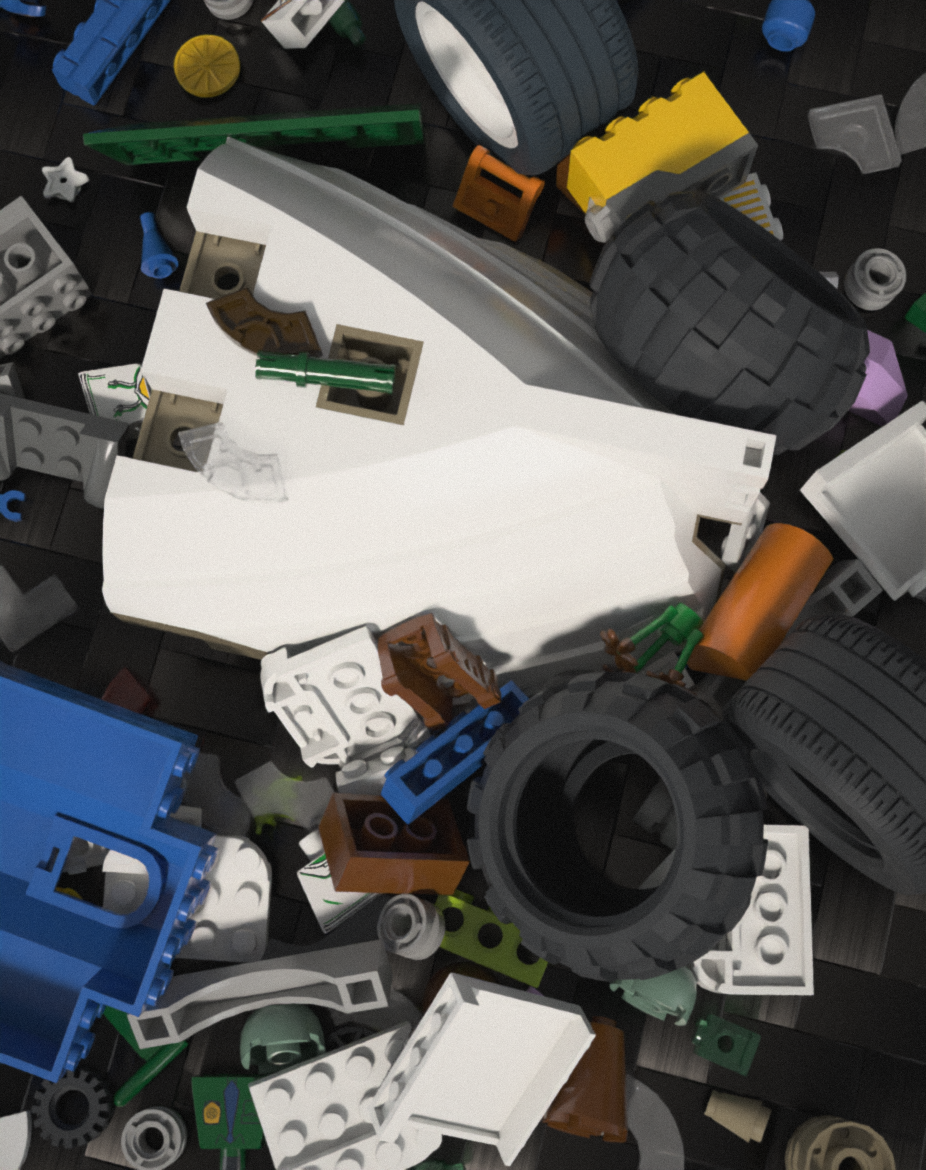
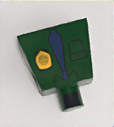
[191,1074,269,1170]

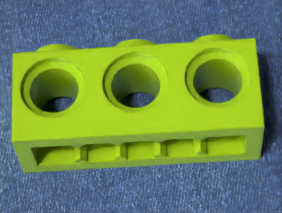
[435,889,548,988]

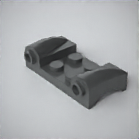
[0,393,130,509]

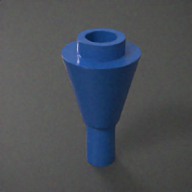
[140,212,178,279]

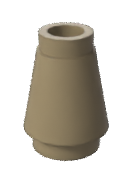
[705,1090,771,1143]

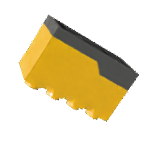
[567,72,758,243]

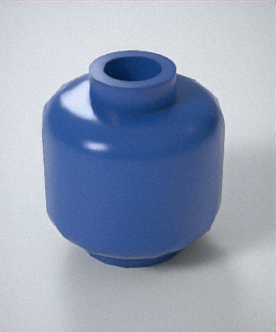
[762,0,815,51]

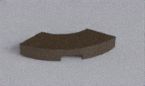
[206,287,323,357]

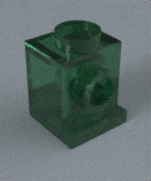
[691,1013,761,1076]

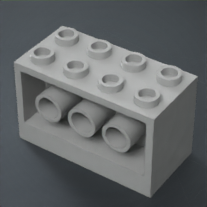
[0,196,93,359]

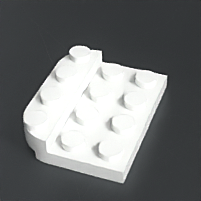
[260,626,430,771]
[686,825,814,995]
[102,835,272,963]
[248,1021,442,1170]

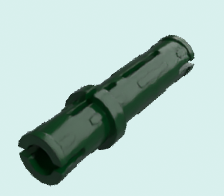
[255,350,396,394]

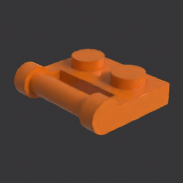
[452,145,545,242]

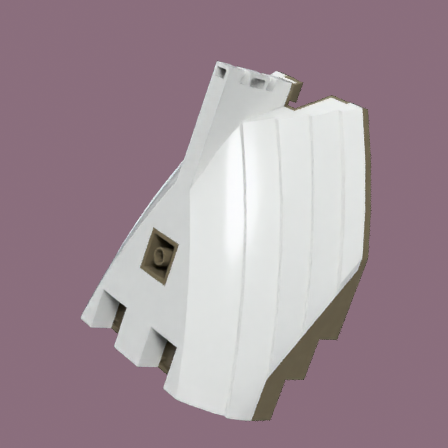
[102,137,776,708]

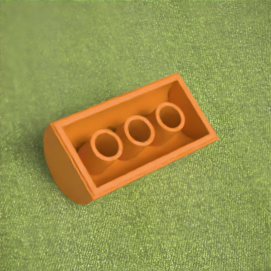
[687,523,833,681]

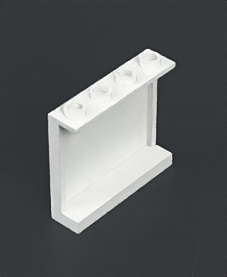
[800,400,926,601]
[367,972,596,1166]

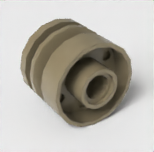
[785,1115,896,1170]

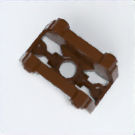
[378,613,502,731]

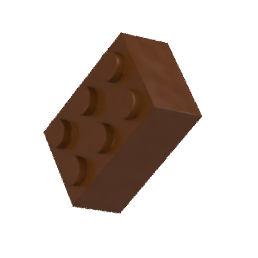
[318,793,470,895]

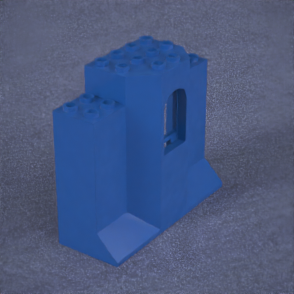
[0,661,219,1083]

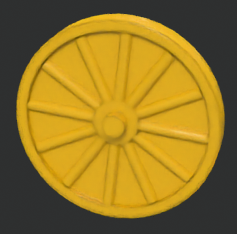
[174,35,240,97]

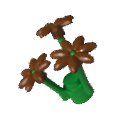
[600,602,704,695]

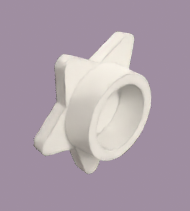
[42,157,89,203]

